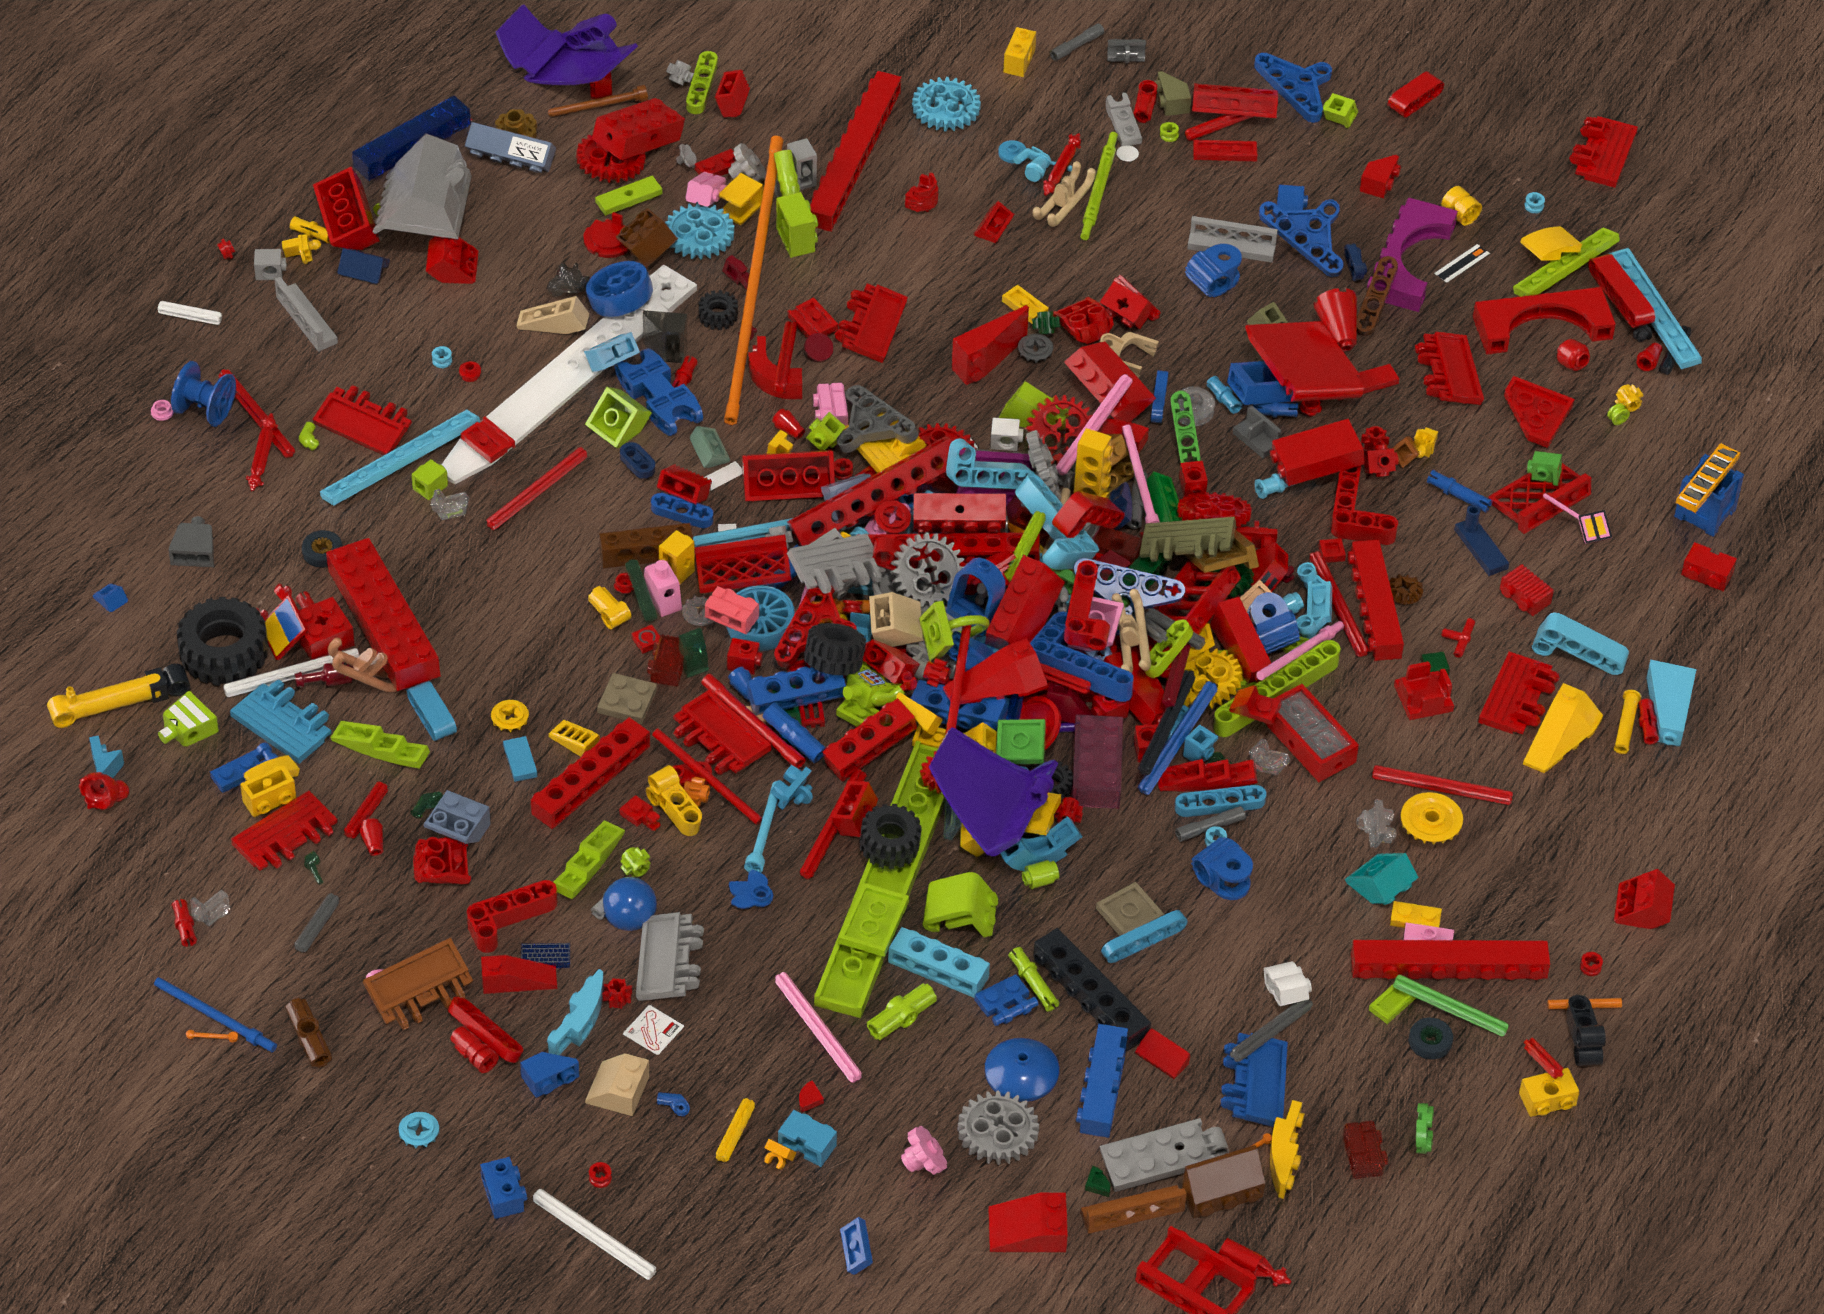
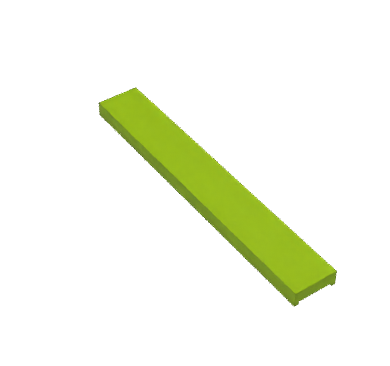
[814,741,946,1018]

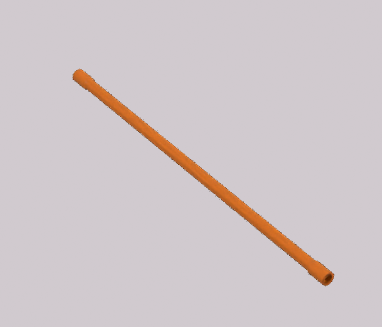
[724,136,784,425]

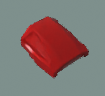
[1053,297,1114,344]
[413,837,471,884]

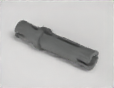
[1127,471,1148,529]

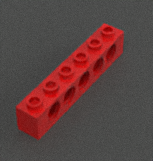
[531,717,650,829]

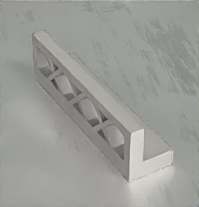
[1187,216,1278,263]
[275,277,338,352]

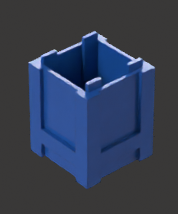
[1674,454,1744,537]

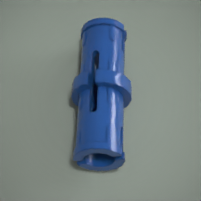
[1253,401,1298,418]

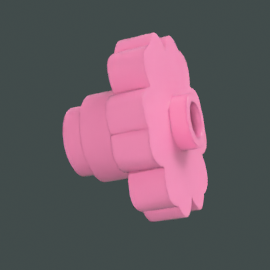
[901,1126,947,1175]

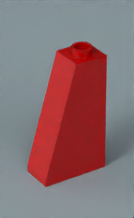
[1210,597,1271,684]
[1103,645,1166,725]

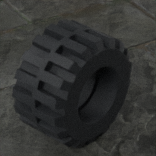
[804,623,866,675]
[859,804,922,869]

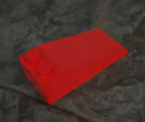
[952,305,1029,385]

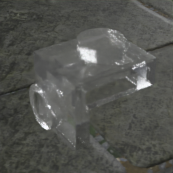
[431,489,469,520]
[1249,739,1291,775]
[190,890,230,926]

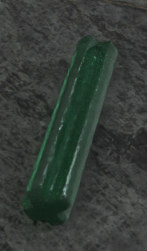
[625,559,658,622]

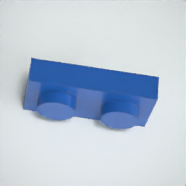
[840,1217,873,1275]

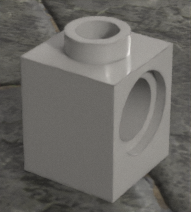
[254,249,287,280]

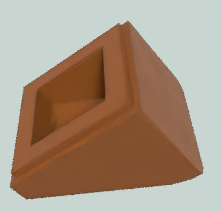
[1393,436,1420,468]

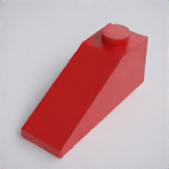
[481,955,557,994]

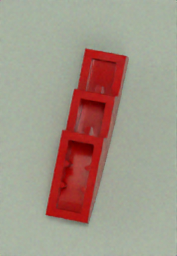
[1158,759,1258,792]

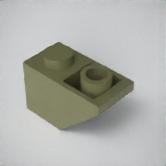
[1154,71,1191,116]

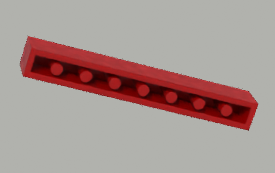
[1351,940,1550,980]

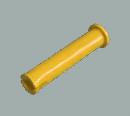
[1614,690,1642,754]

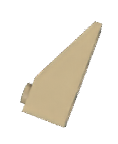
[516,296,589,334]

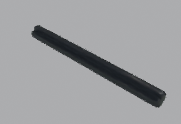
[1138,670,1196,776]

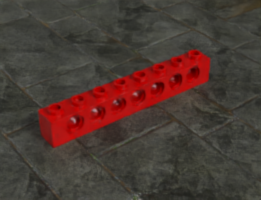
[787,436,952,546]
[858,532,1041,563]

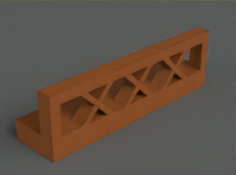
[1080,1185,1187,1234]

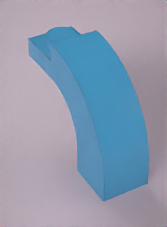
[1000,816,1083,871]

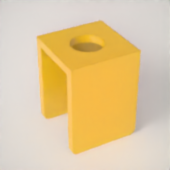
[719,173,763,225]

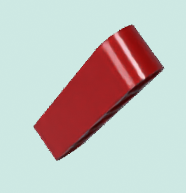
[1588,254,1655,328]
[872,537,978,595]

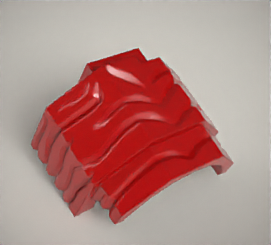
[905,172,939,212]

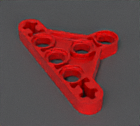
[774,580,857,668]

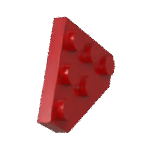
[1504,376,1575,448]

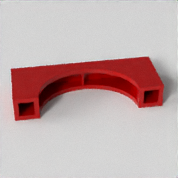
[1473,287,1616,355]

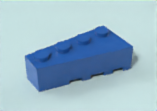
[1076,1024,1128,1138]

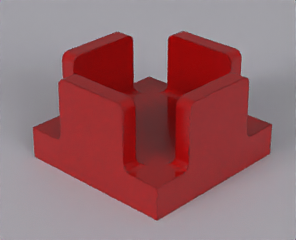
[1394,662,1454,721]

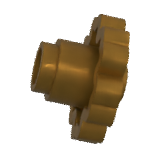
[495,109,537,138]

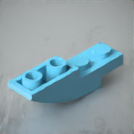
[547,969,603,1055]

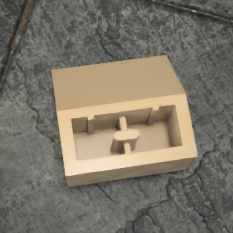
[869,592,924,647]

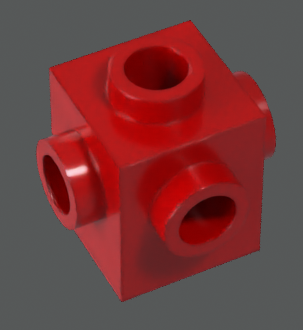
[1364,444,1398,477]

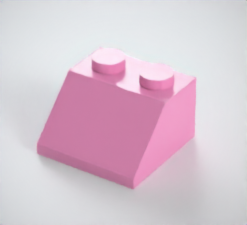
[1068,597,1124,652]

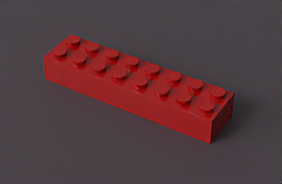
[326,538,441,692]

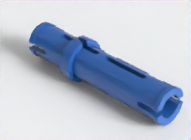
[1427,470,1493,513]

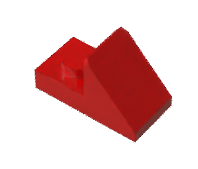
[1229,685,1282,725]

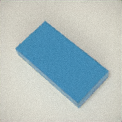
[503,736,537,782]

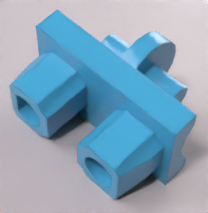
[771,765,813,810]

